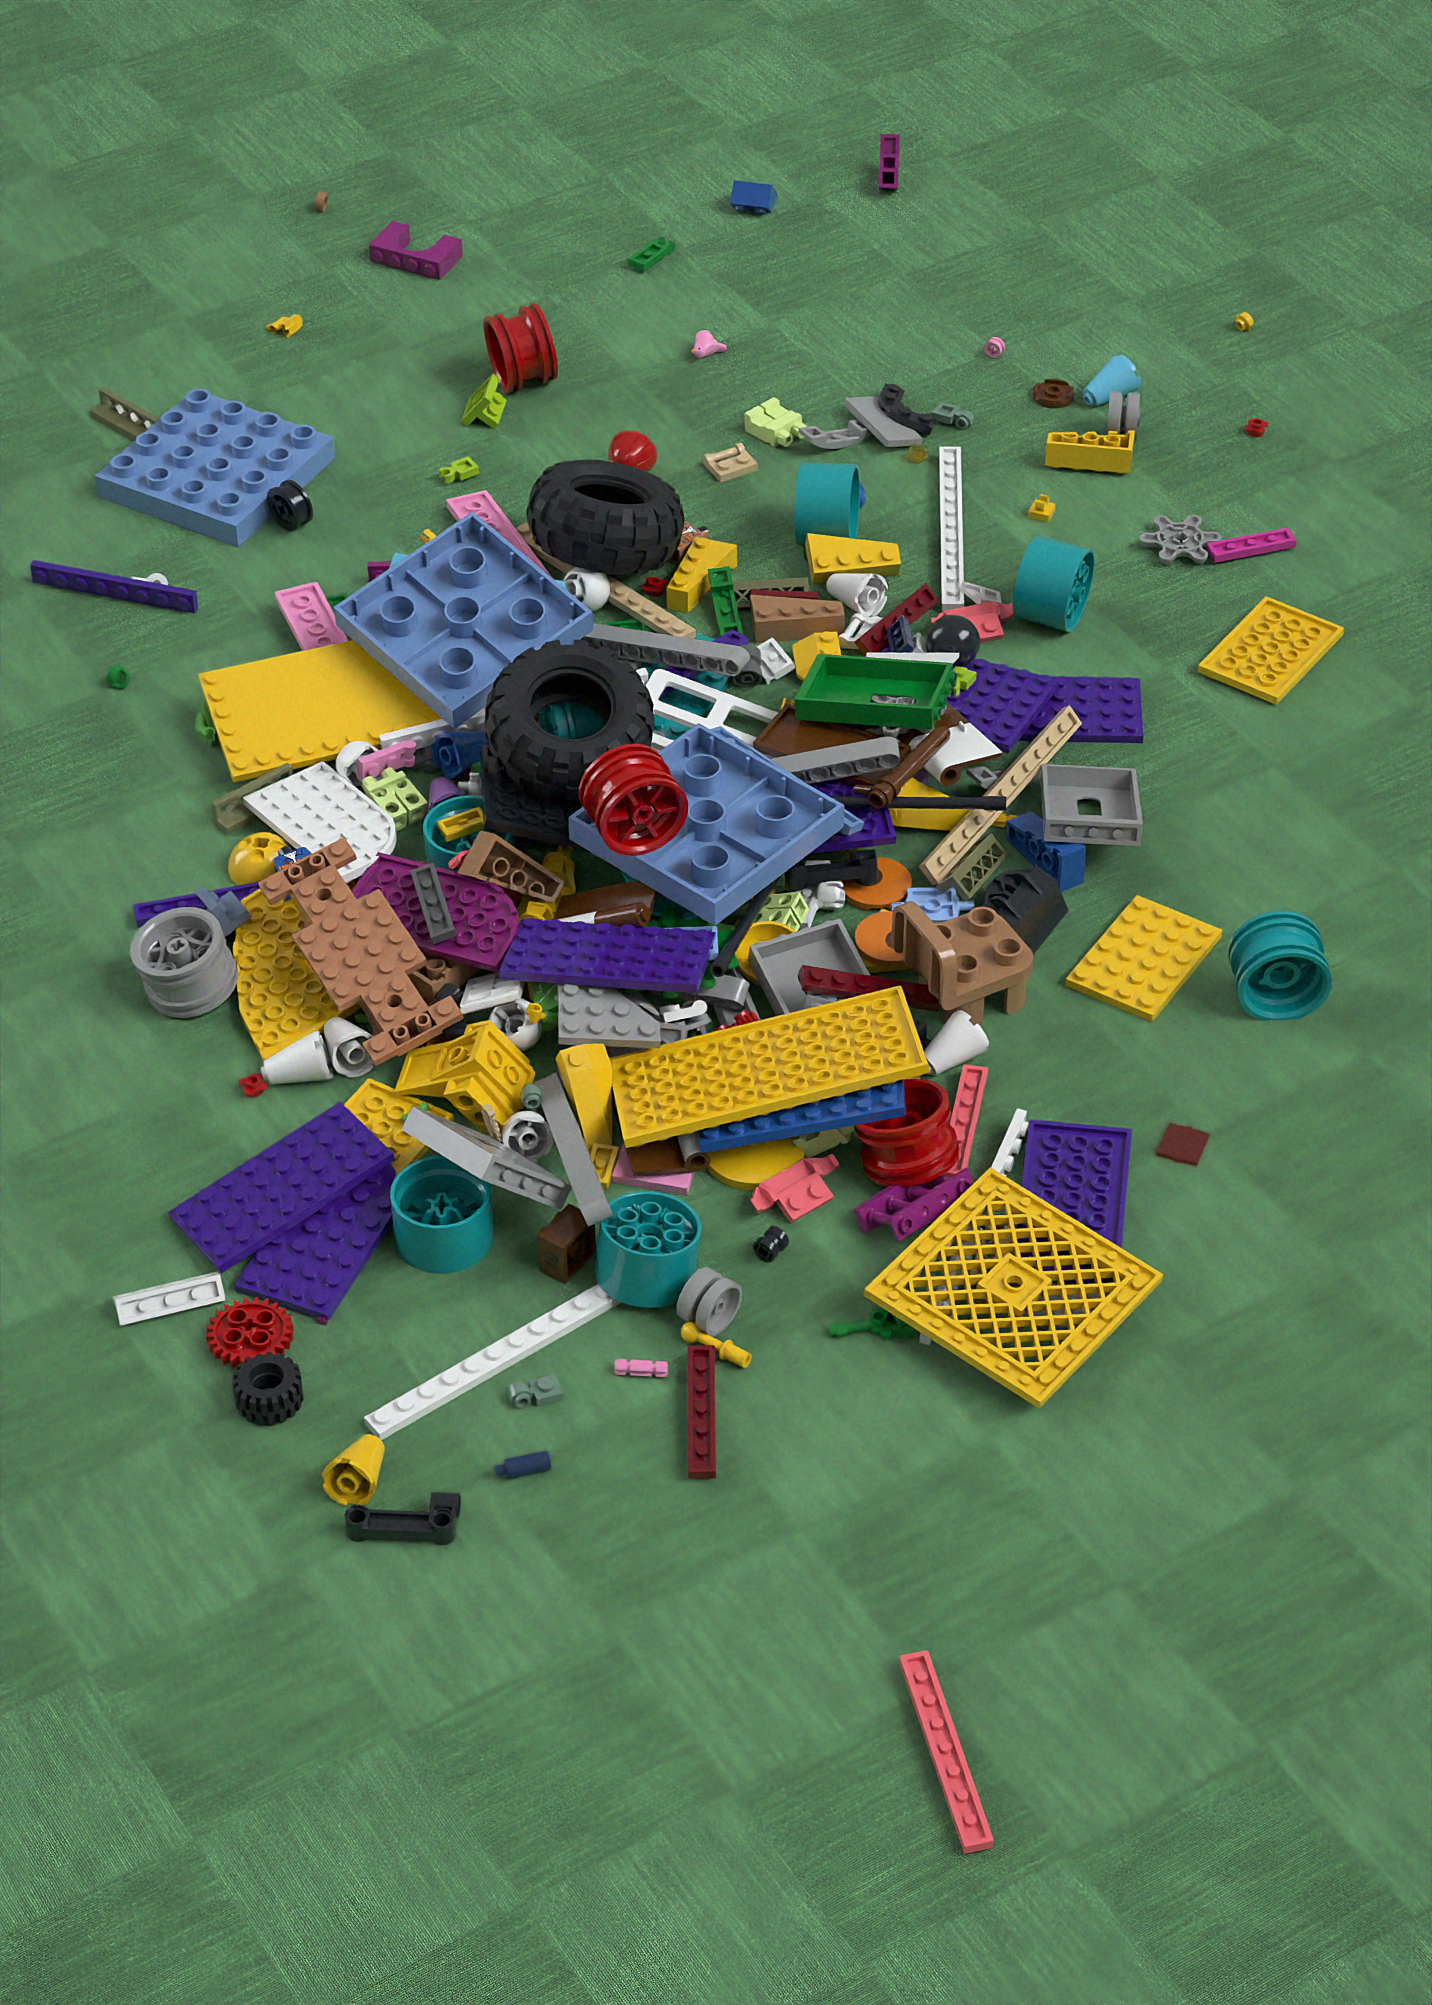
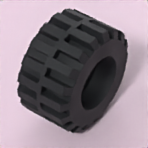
[232,1352,304,1426]

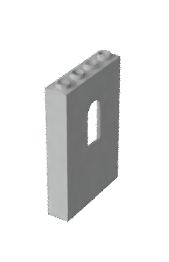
[1040,764,1143,846]
[748,919,870,1016]
[402,1106,572,1210]

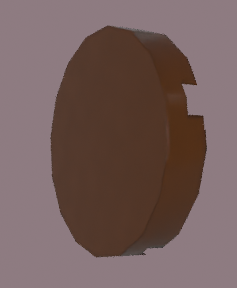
[1033,378,1074,408]

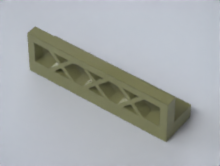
[90,387,160,441]
[733,577,809,609]
[211,762,293,835]
[936,833,1008,902]

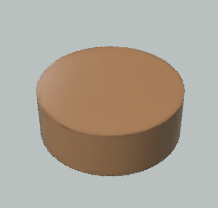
[315,191,328,212]

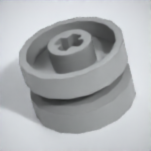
[1107,391,1141,440]
[677,1267,742,1336]

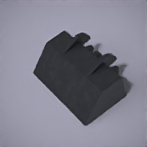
[987,865,1069,955]

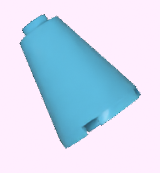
[1083,354,1141,407]

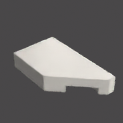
[959,582,1002,604]

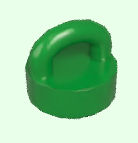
[106,664,130,690]

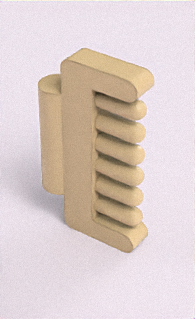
[481,1103,502,1143]

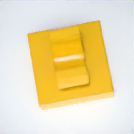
[1028,494,1056,523]

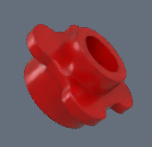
[1244,418,1268,437]
[642,577,667,597]
[238,1073,268,1098]

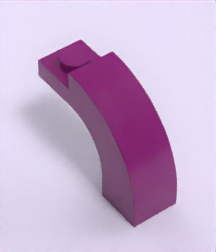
[878,134,900,190]

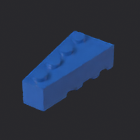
[1006,811,1086,892]

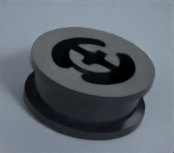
[267,480,313,531]

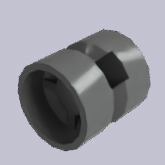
[733,645,762,688]

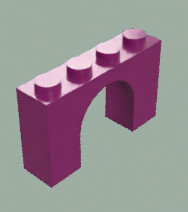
[369,221,463,280]

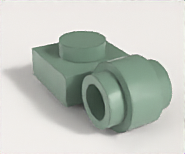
[932,402,974,430]
[520,1084,545,1119]
[508,1374,563,1409]

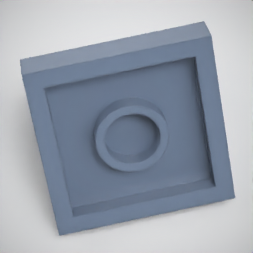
[195,886,252,937]

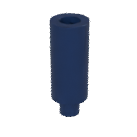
[494,1450,552,1479]

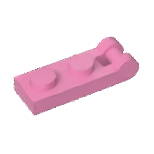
[357,740,416,782]

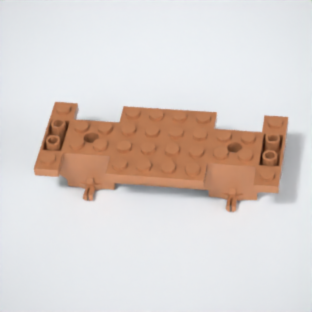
[258,837,464,1066]

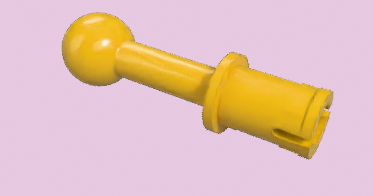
[681,1321,752,1368]

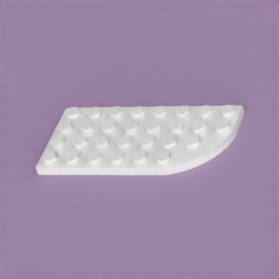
[243,761,397,883]

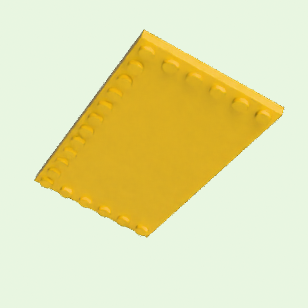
[198,640,485,783]
[609,985,930,1148]

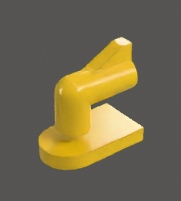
[266,314,303,338]

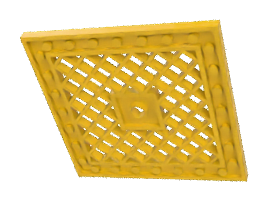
[864,1167,1164,1409]

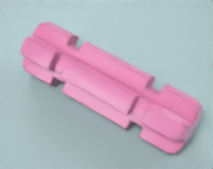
[614,1359,668,1377]

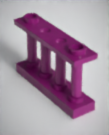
[853,1168,974,1242]

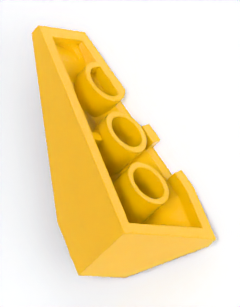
[888,777,970,831]
[555,1044,612,1153]

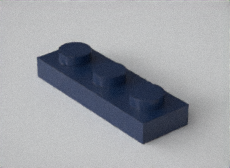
[886,615,914,653]

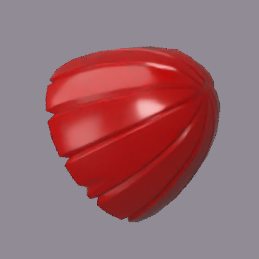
[608,430,657,472]

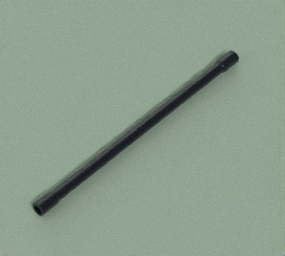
[829,796,1006,811]
[710,876,781,977]

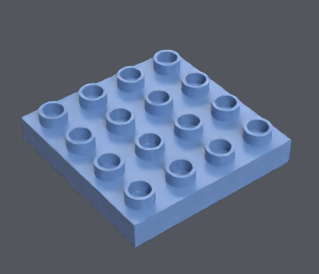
[95,389,335,547]
[333,511,594,729]
[569,723,844,926]

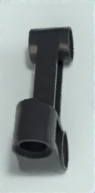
[784,849,878,891]
[345,1492,461,1546]

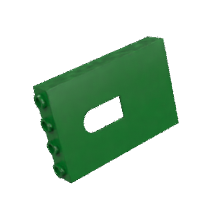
[794,654,957,729]

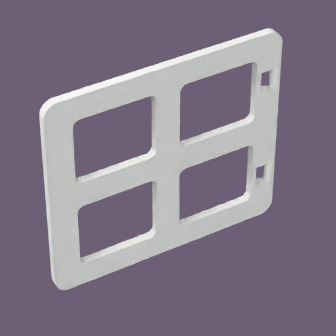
[646,669,778,759]

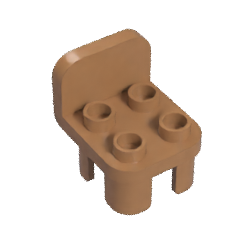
[892,901,1033,1026]

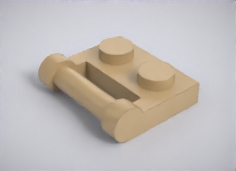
[702,443,758,483]

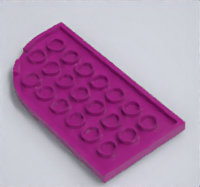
[351,852,519,973]

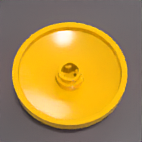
[706,1136,805,1190]

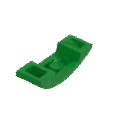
[708,566,743,637]

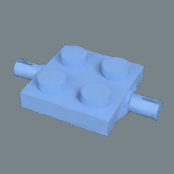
[891,887,974,923]

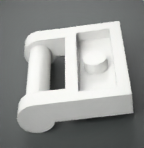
[838,613,882,649]
[659,1000,707,1023]

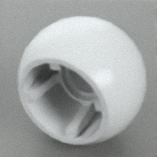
[563,567,610,612]
[489,999,543,1052]

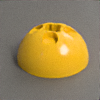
[228,832,294,885]
[735,921,796,986]

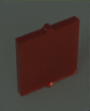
[1156,1122,1210,1167]

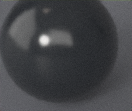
[926,615,980,669]

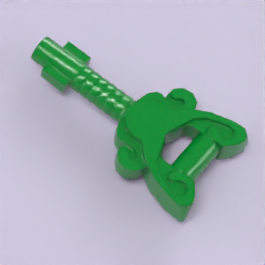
[827,1305,915,1341]

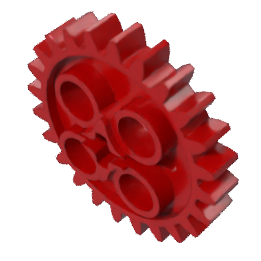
[206,1297,294,1369]

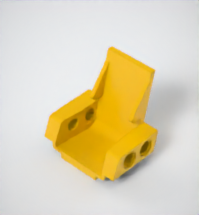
[394,1020,536,1133]

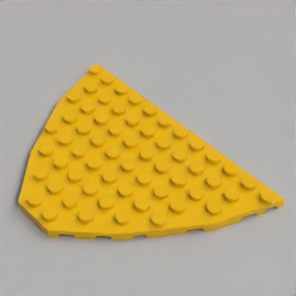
[233,878,361,1062]

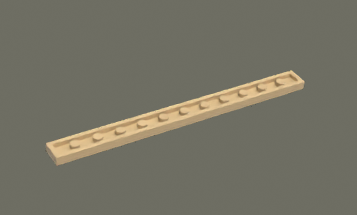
[515,523,696,639]
[919,705,1082,885]

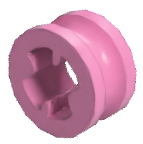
[984,337,1005,358]

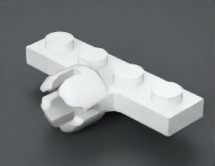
[796,860,845,931]

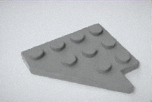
[557,983,661,1048]

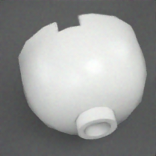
[336,741,379,787]
[501,1111,554,1163]

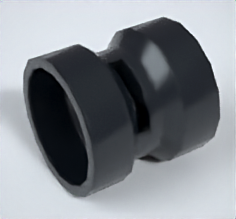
[753,1226,789,1263]

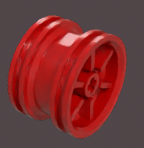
[483,303,558,393]
[579,744,689,856]
[853,1079,960,1187]

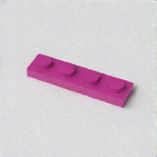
[1206,528,1297,563]

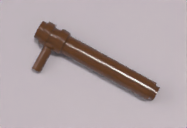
[853,725,951,809]

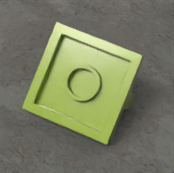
[461,373,507,429]

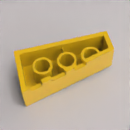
[1045,431,1135,474]
[805,533,901,584]
[667,537,737,613]

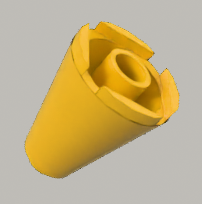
[322,1434,385,1506]

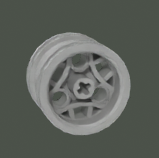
[130,907,238,1018]

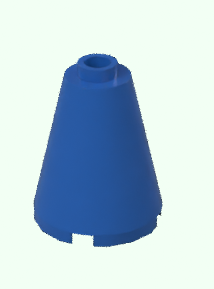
[431,731,490,779]

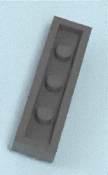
[410,862,457,944]

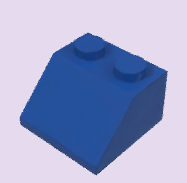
[730,180,778,214]

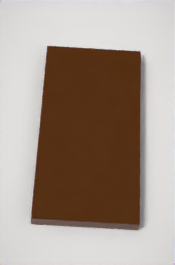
[753,703,911,786]

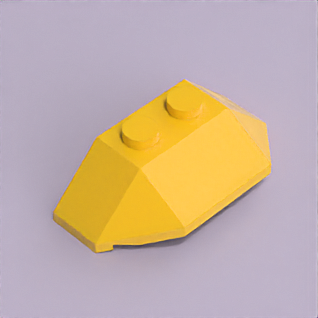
[792,631,841,681]

